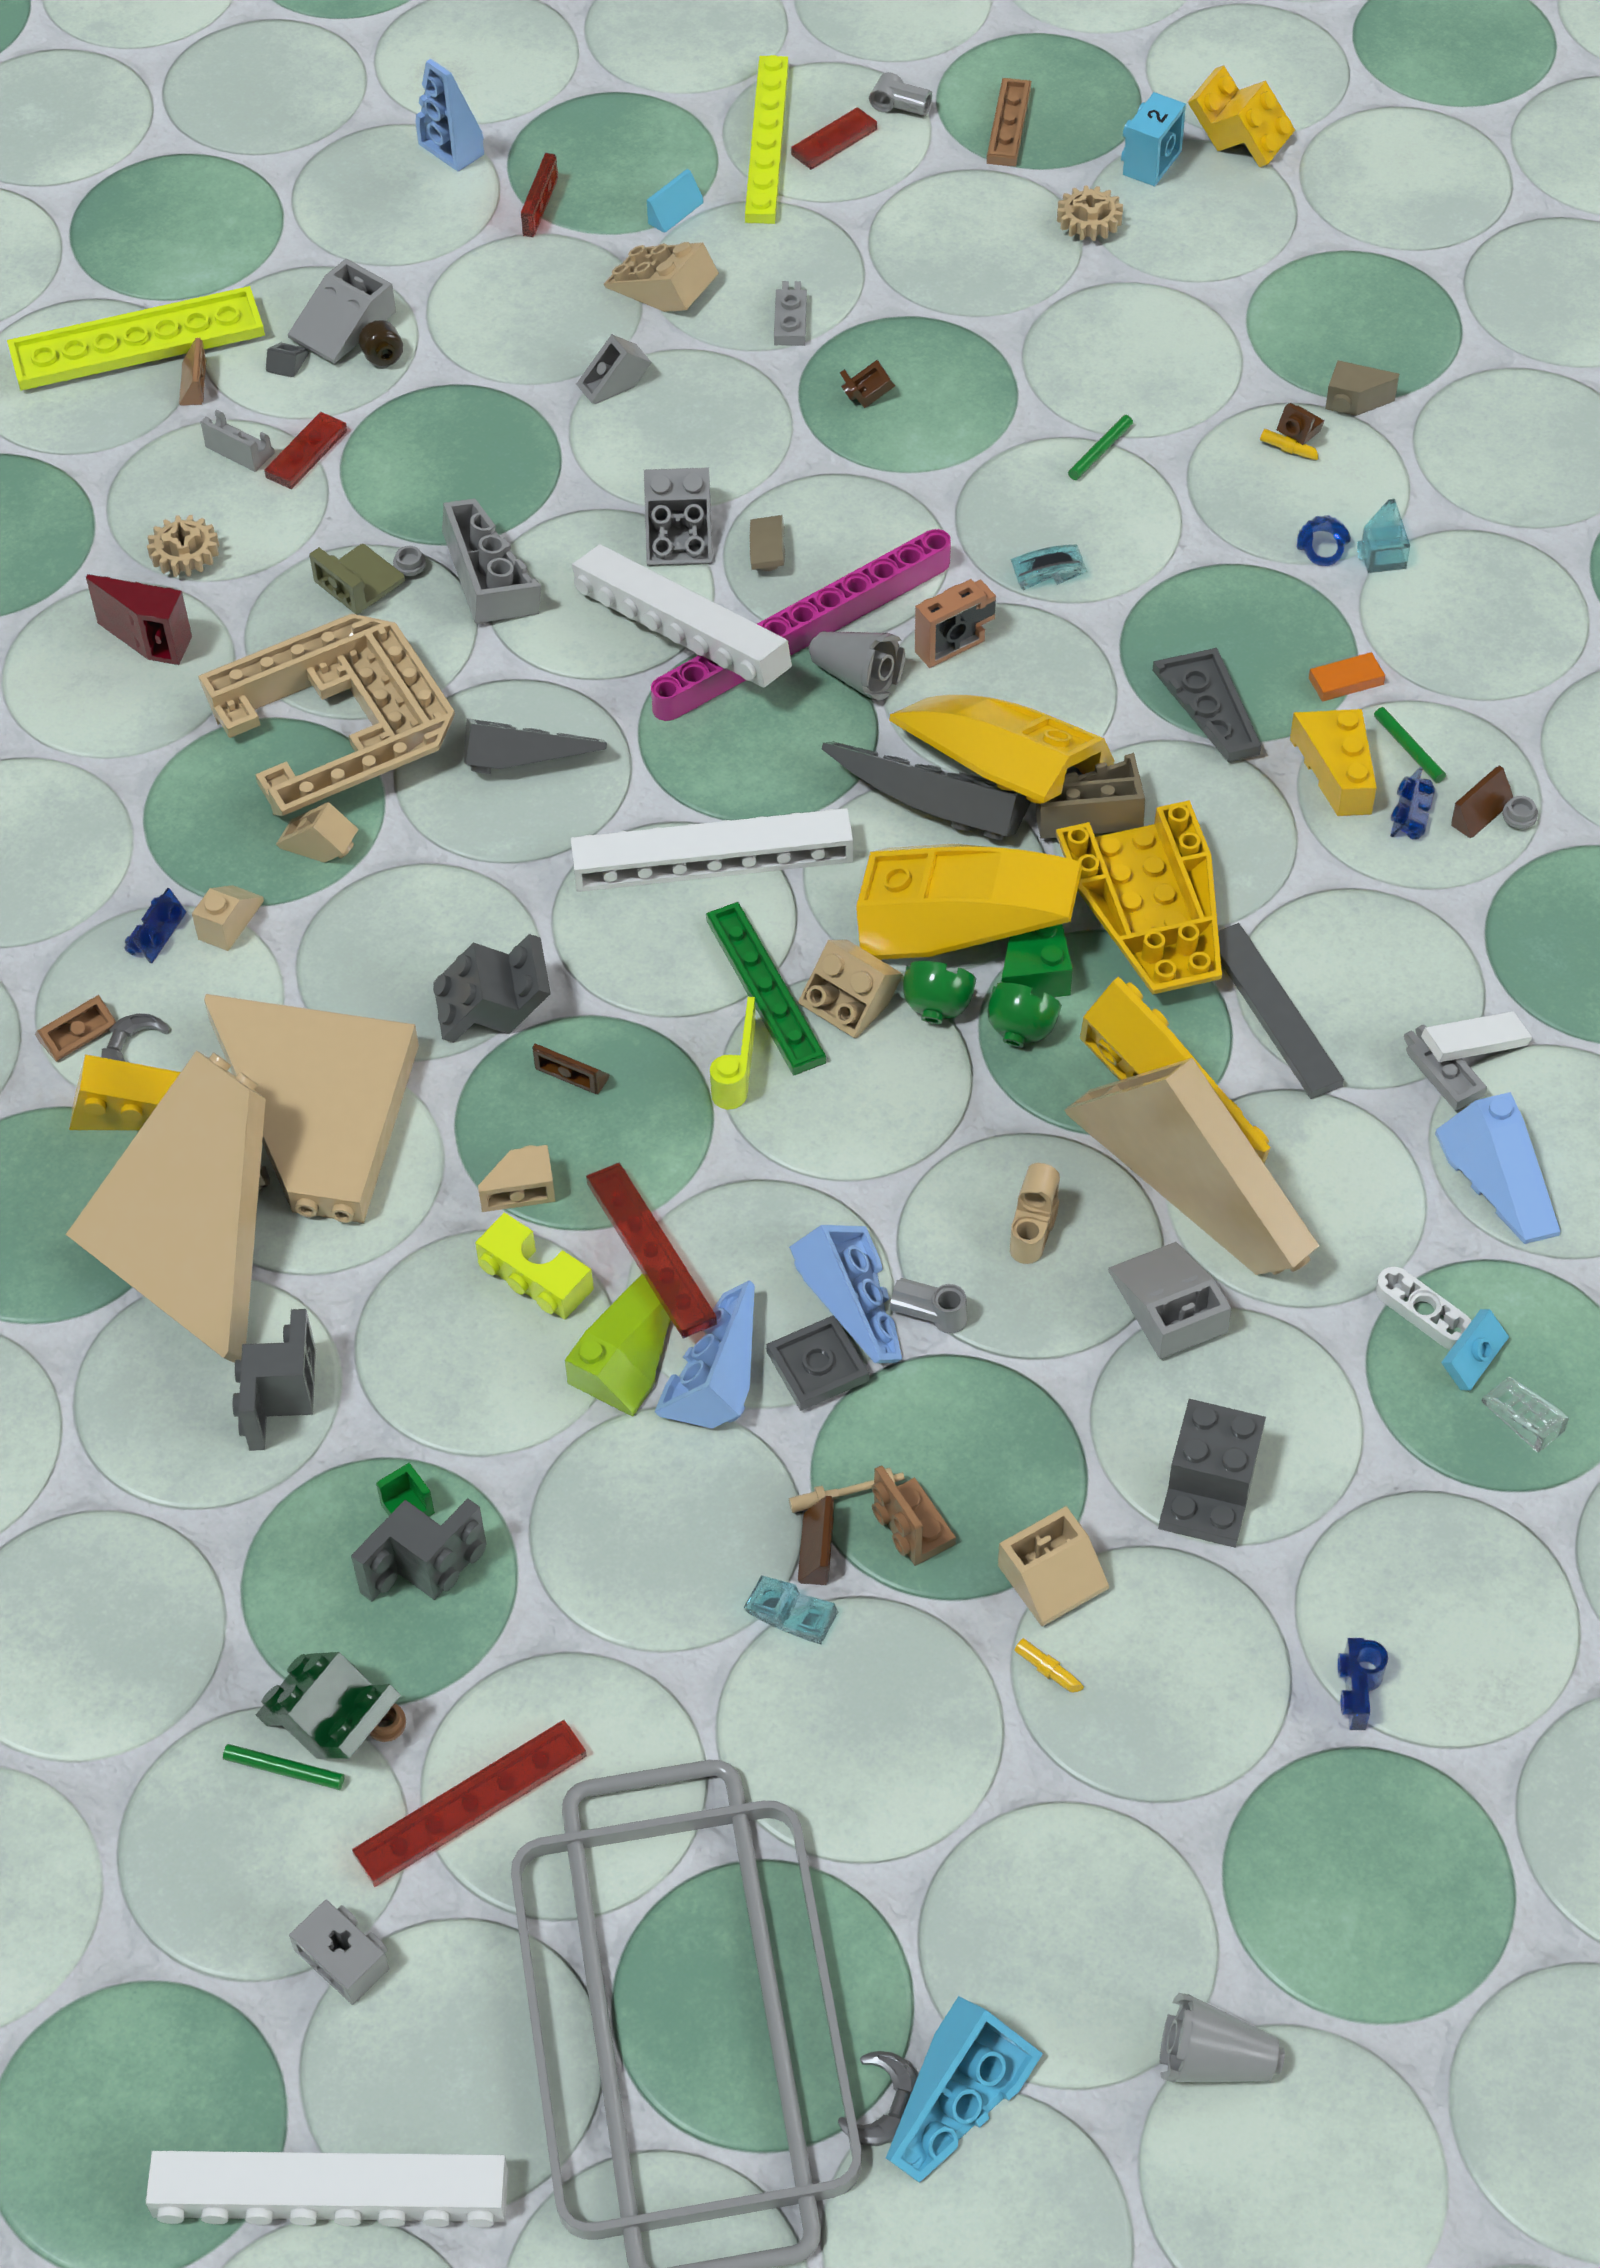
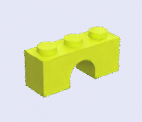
[475,1212,594,1320]

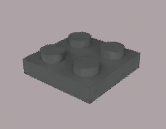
[766,1315,869,1411]

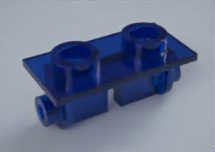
[1390,767,1435,839]
[124,888,187,963]

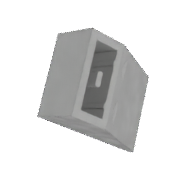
[288,259,396,364]
[644,467,712,566]
[1108,1242,1232,1359]

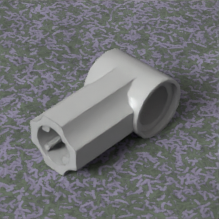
[869,72,932,116]
[890,1278,967,1333]

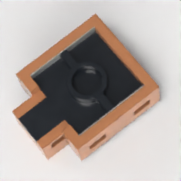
[915,579,996,668]

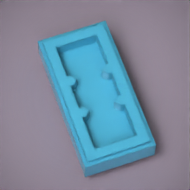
[1441,1309,1509,1391]

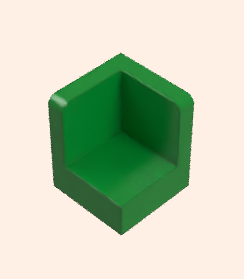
[376,1462,435,1517]

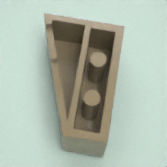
[1036,753,1145,839]

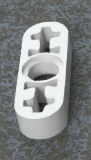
[1376,1267,1471,1350]

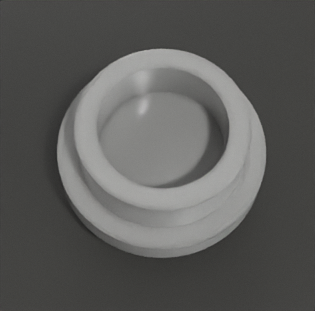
[393,546,426,576]
[1502,796,1538,829]

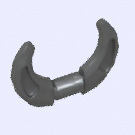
[101,1013,169,1062]
[838,2051,917,2146]

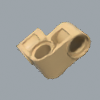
[1009,1163,1060,1264]

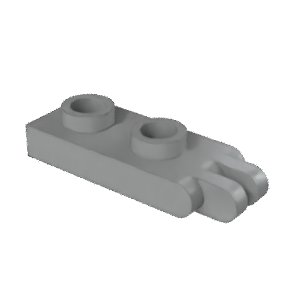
[774,281,807,346]
[1404,1025,1487,1111]

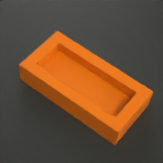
[1309,652,1385,702]

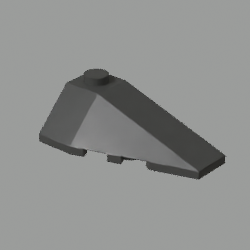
[464,718,607,774]

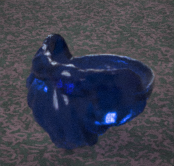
[1296,515,1351,566]

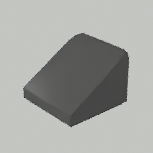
[266,342,308,377]

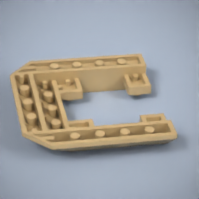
[198,614,455,816]

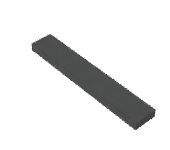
[1218,923,1344,1099]

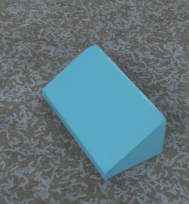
[647,169,703,232]

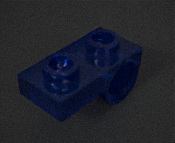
[1337,1638,1388,1730]

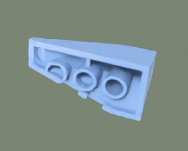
[415,59,484,172]
[1435,1092,1561,1244]
[789,1225,902,1363]
[655,1280,755,1428]

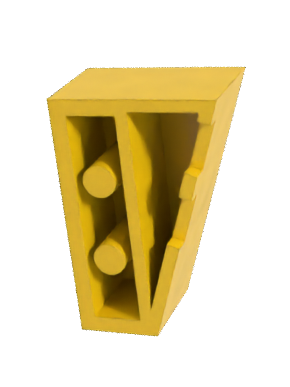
[1290,709,1377,816]
[69,1054,181,1130]

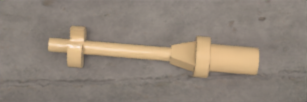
[789,1468,905,1513]

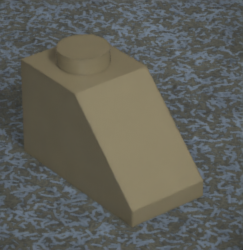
[1325,360,1400,416]

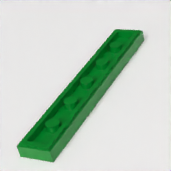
[706,902,826,1076]

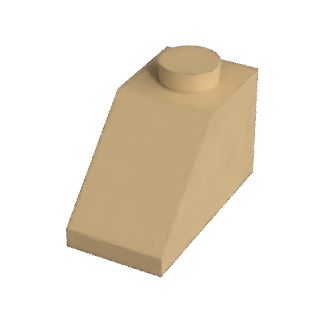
[276,802,359,863]
[192,885,264,951]
[478,1145,556,1212]

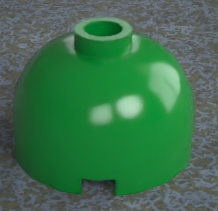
[903,961,976,1024]
[987,982,1062,1047]

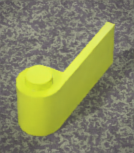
[710,997,756,1110]

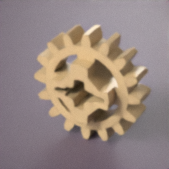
[1057,185,1123,241]
[147,515,219,577]

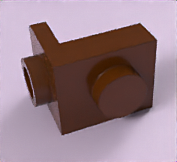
[840,359,895,408]
[1276,403,1325,445]

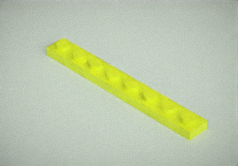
[745,55,789,224]

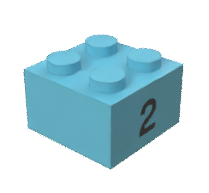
[1121,92,1186,186]

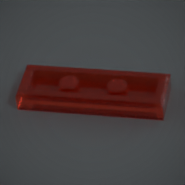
[791,107,877,170]
[521,153,558,237]
[264,411,347,490]

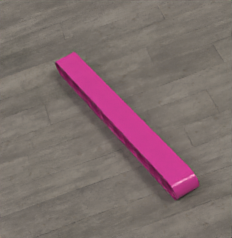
[651,529,951,721]

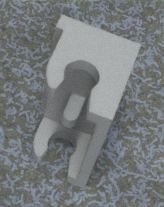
[200,410,275,472]

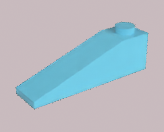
[886,1996,1043,2183]

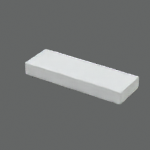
[1421,1011,1532,1062]

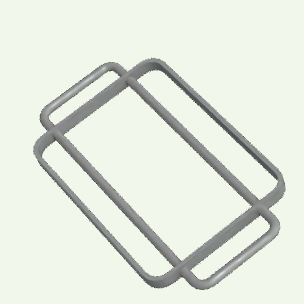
[511,1760,861,2268]

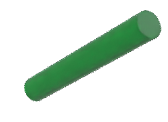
[1068,415,1133,480]
[1374,707,1446,783]
[223,1744,344,1790]

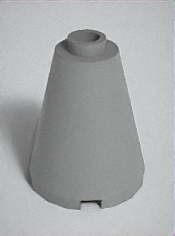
[809,631,905,700]
[1160,1993,1285,2082]

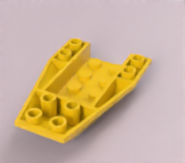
[889,695,1115,804]
[1055,800,1222,995]
[856,844,1083,960]
[1080,976,1271,1164]

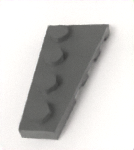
[1152,648,1261,762]

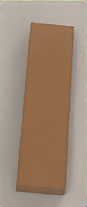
[987,78,1032,167]

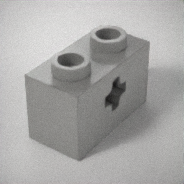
[289,1899,389,2005]

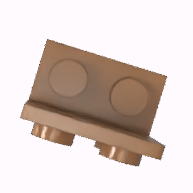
[872,1465,956,1566]

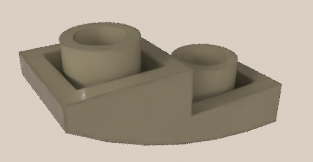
[750,515,785,571]

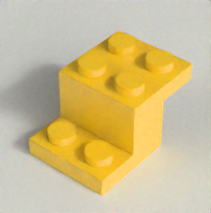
[1188,65,1295,167]

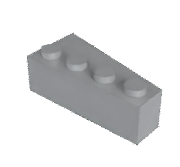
[442,499,541,623]

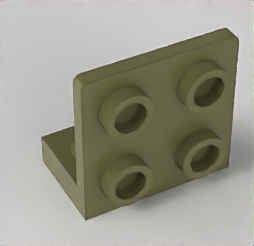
[309,544,405,615]

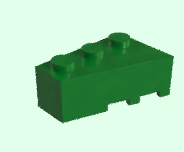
[1001,924,1073,999]

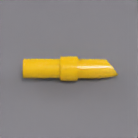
[1260,428,1318,460]
[1014,1638,1084,1692]

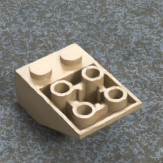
[604,242,719,312]

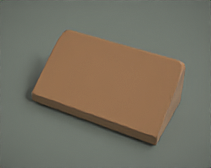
[179,338,206,406]
[35,995,116,1062]

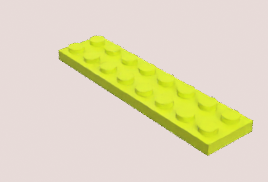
[7,286,265,391]

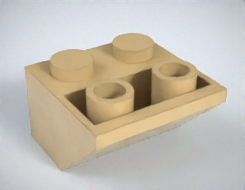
[798,940,903,1038]
[998,1506,1109,1626]

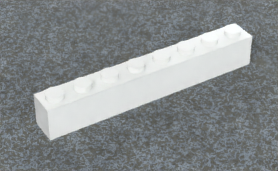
[572,544,792,688]
[571,808,853,892]
[146,2151,508,2228]

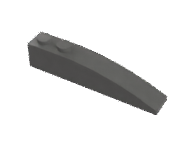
[822,741,1031,840]

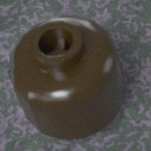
[359,320,403,367]

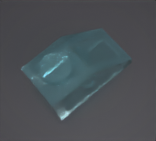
[1357,499,1410,573]

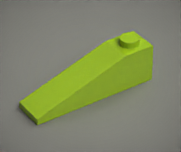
[565,1268,680,1417]

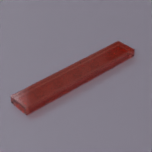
[586,1162,717,1339]
[352,1720,587,1887]

